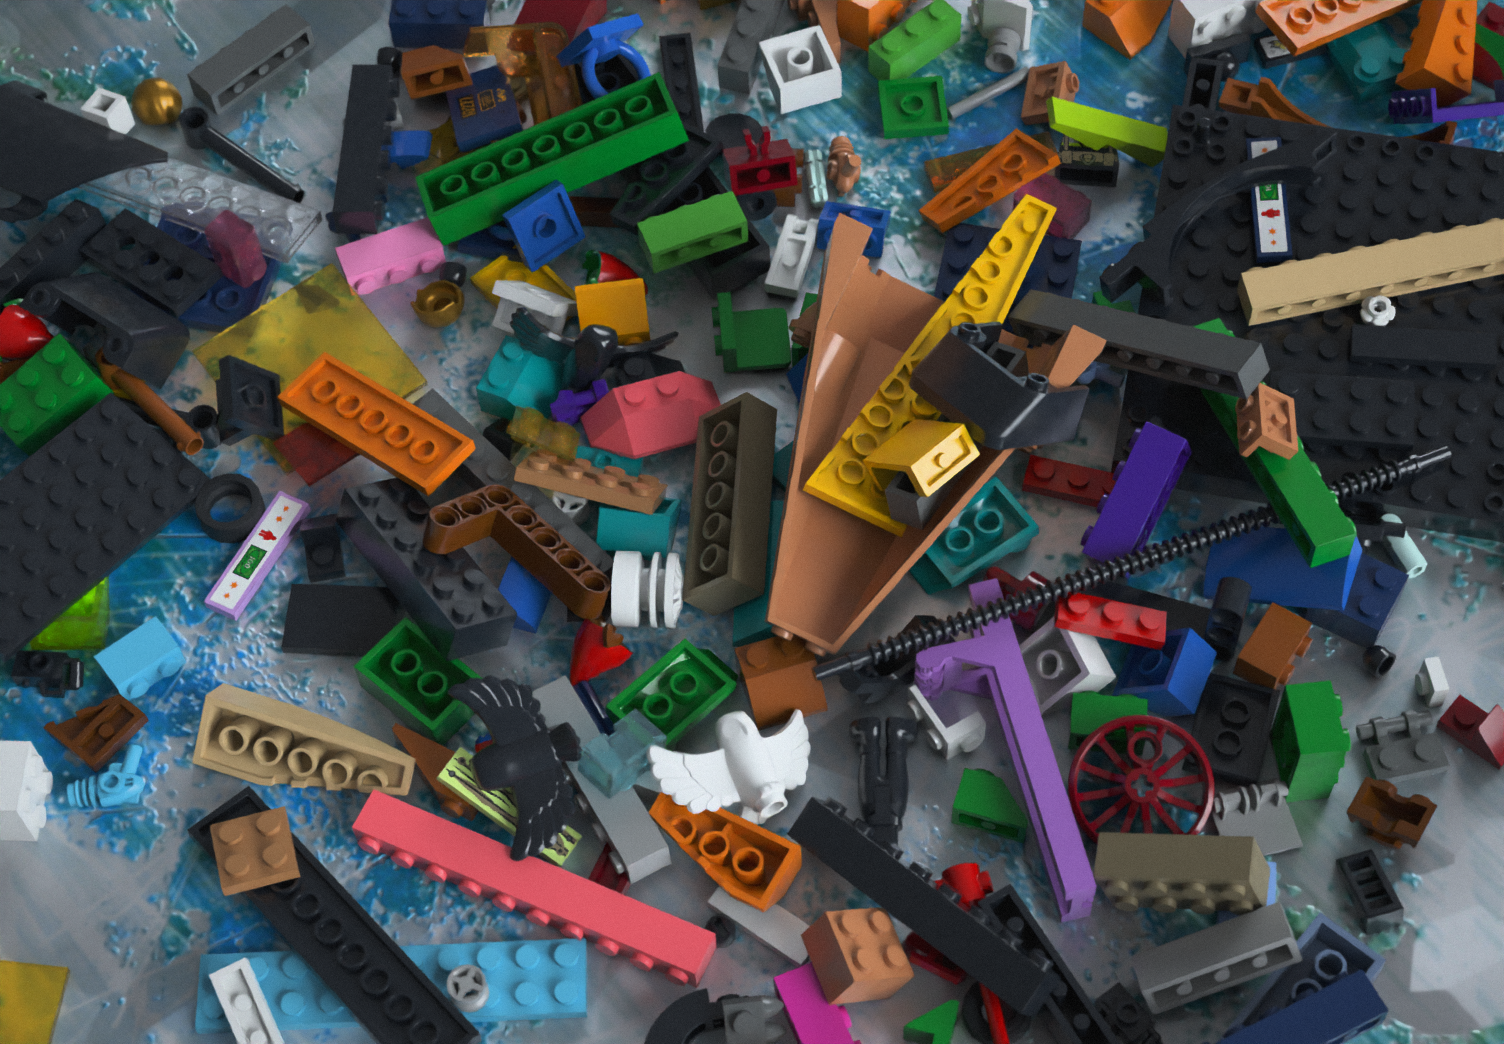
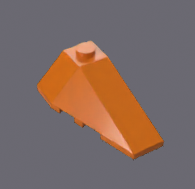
[1082,0,1172,60]
[648,792,803,913]

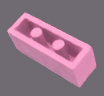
[335,217,446,298]

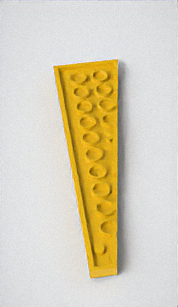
[803,194,1057,537]

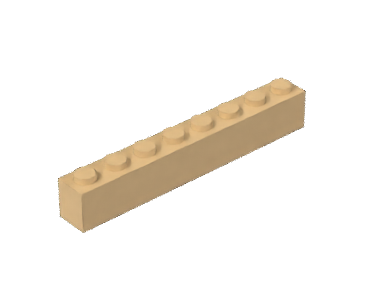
[1237,218,1504,326]

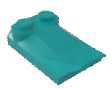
[1325,20,1408,103]
[908,476,1039,595]

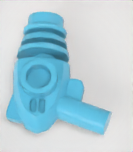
[67,744,145,807]

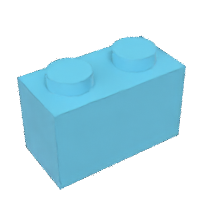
[94,616,187,701]

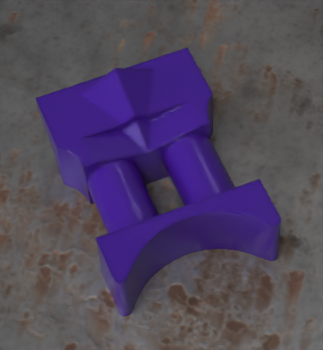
[550,379,609,431]

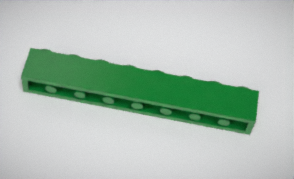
[1193,318,1356,568]

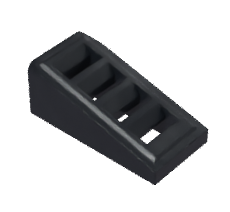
[1336,849,1404,935]

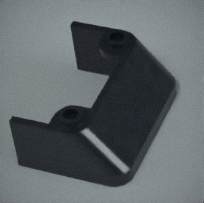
[909,321,1089,450]

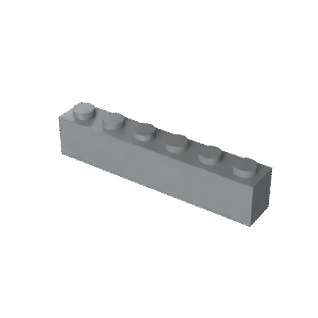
[532,675,672,884]

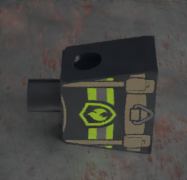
[1054,134,1119,188]

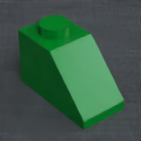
[951,768,1028,843]

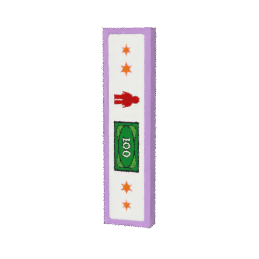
[204,491,311,621]

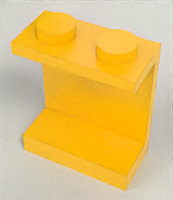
[863,419,980,497]

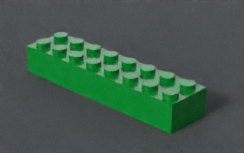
[415,72,689,246]

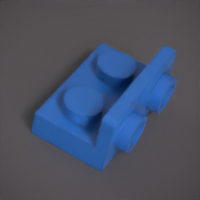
[817,201,891,258]

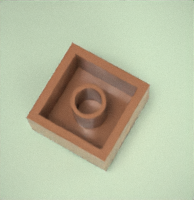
[801,907,915,1005]

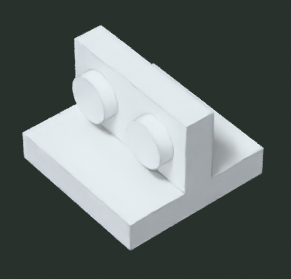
[492,280,578,335]

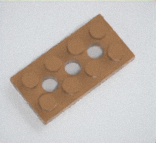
[514,449,668,515]

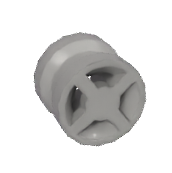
[446,964,489,1013]

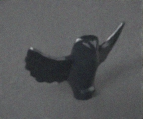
[509,307,679,394]
[449,675,582,861]

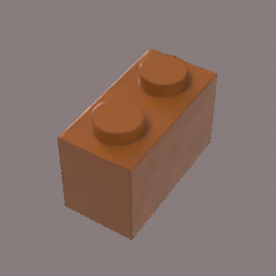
[1233,602,1313,689]

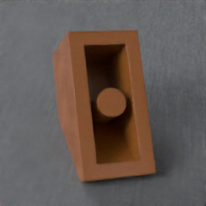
[401,45,473,100]

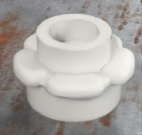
[1360,295,1395,326]

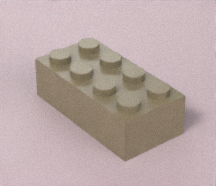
[1093,832,1270,916]

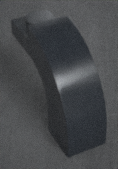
[838,615,956,704]
[644,988,749,1044]

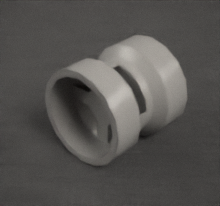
[984,28,1021,73]

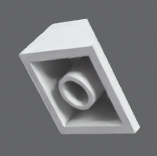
[968,0,1033,51]
[759,25,842,114]
[1019,617,1116,716]

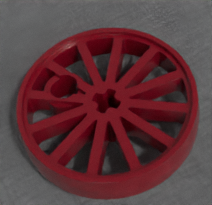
[1068,715,1214,845]

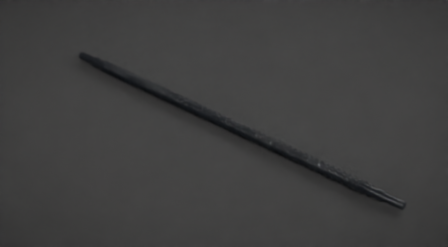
[811,445,1451,682]

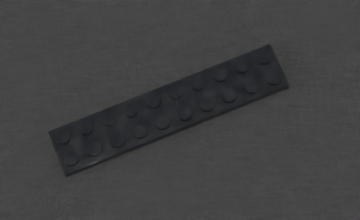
[187,786,482,1044]

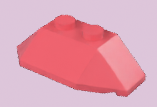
[580,371,721,459]

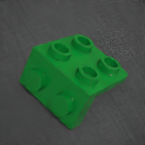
[711,292,791,373]

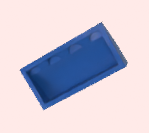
[1203,524,1362,611]

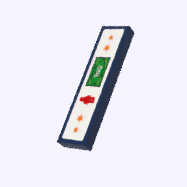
[1245,137,1292,263]

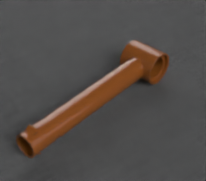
[95,346,204,455]

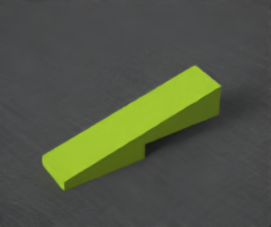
[1046,97,1168,167]

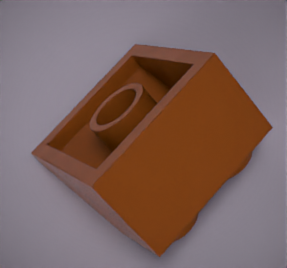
[735,636,828,731]

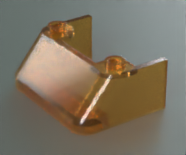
[462,22,582,144]

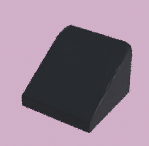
[483,417,531,461]

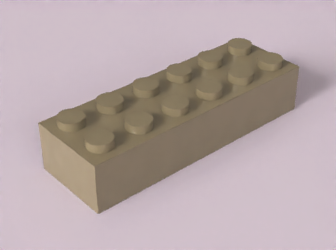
[682,392,777,616]

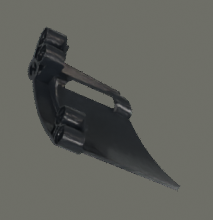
[0,80,168,223]

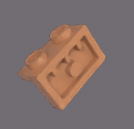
[1021,61,1079,125]
[1235,383,1298,460]

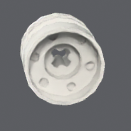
[611,551,684,629]

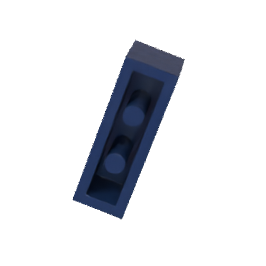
[388,0,491,50]

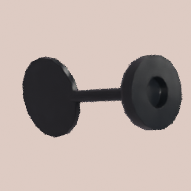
[705,113,777,221]

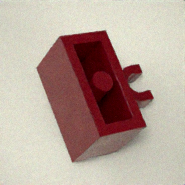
[722,126,798,196]

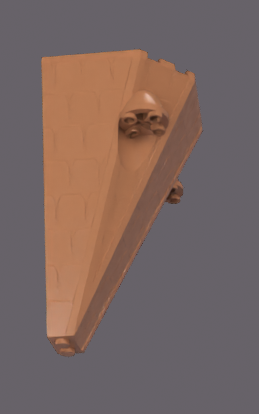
[765,213,1107,657]

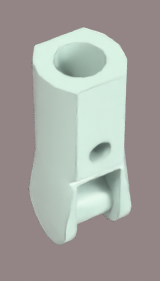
[1381,514,1427,579]

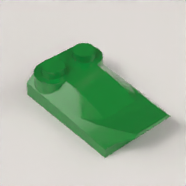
[605,638,739,755]

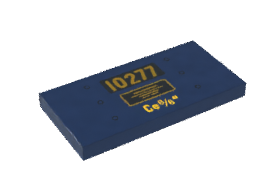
[446,62,523,153]

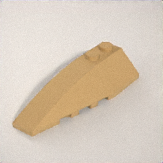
[192,683,416,796]

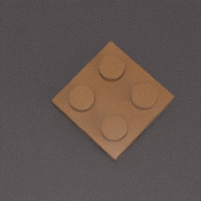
[210,806,300,896]

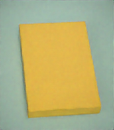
[470,245,576,321]

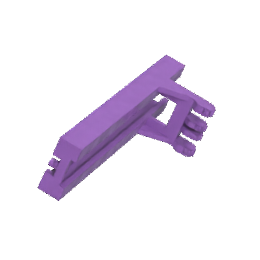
[914,578,1097,923]

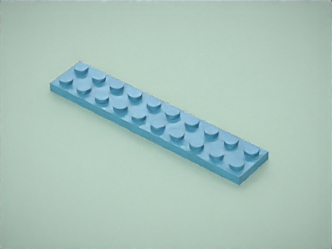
[195,938,587,1034]

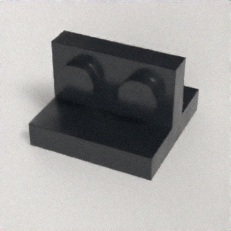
[215,355,285,446]

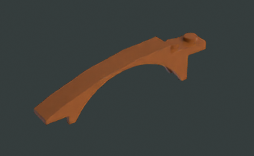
[1218,77,1457,145]

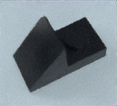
[300,513,346,583]

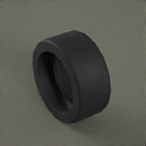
[194,473,266,543]

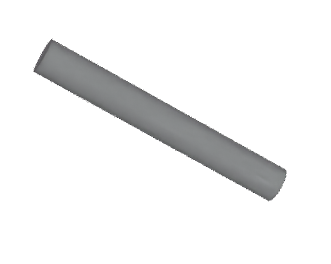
[947,67,1030,120]

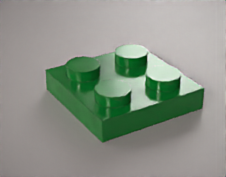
[878,76,949,139]

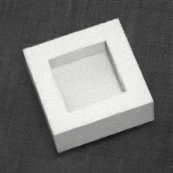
[1415,656,1449,708]

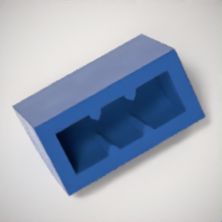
[498,556,552,634]

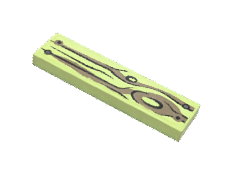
[436,747,582,868]

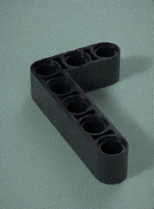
[1072,574,1252,661]

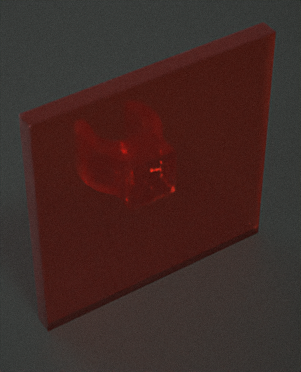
[273,422,360,486]

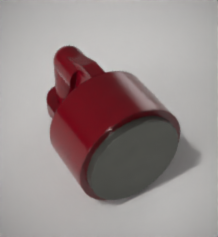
[983,566,1055,634]

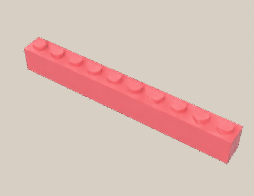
[352,789,717,988]

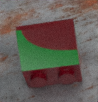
[1472,1,1504,90]

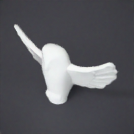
[646,709,811,825]

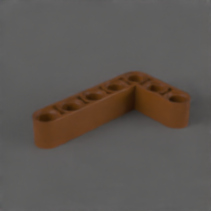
[422,484,611,619]

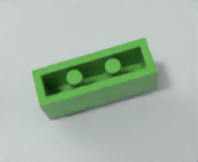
[868,0,962,80]
[637,191,748,274]

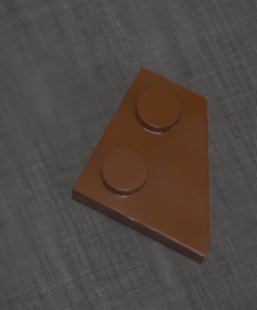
[43,694,149,773]

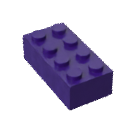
[1080,421,1192,580]

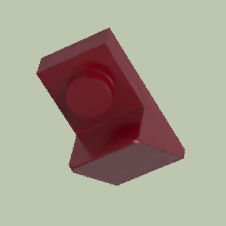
[1436,695,1504,770]

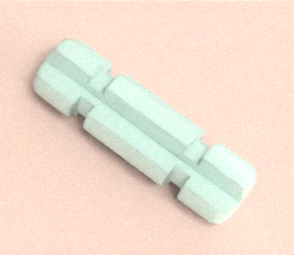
[804,149,828,208]

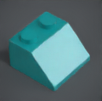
[476,335,562,433]
[596,497,682,561]

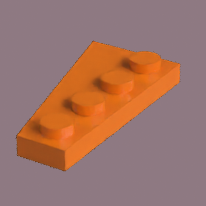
[919,128,1061,233]

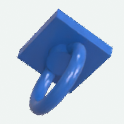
[557,13,651,99]
[488,180,586,273]

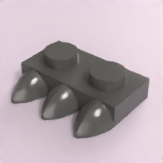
[722,995,787,1044]

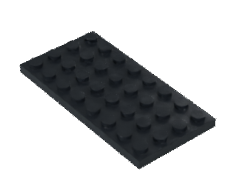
[0,393,211,663]

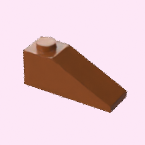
[392,723,479,821]

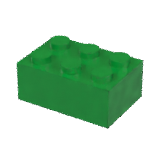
[0,333,114,456]
[354,616,483,746]
[1269,680,1351,803]

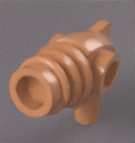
[827,136,861,197]

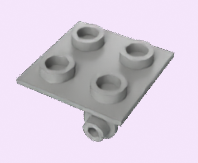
[1211,778,1303,856]

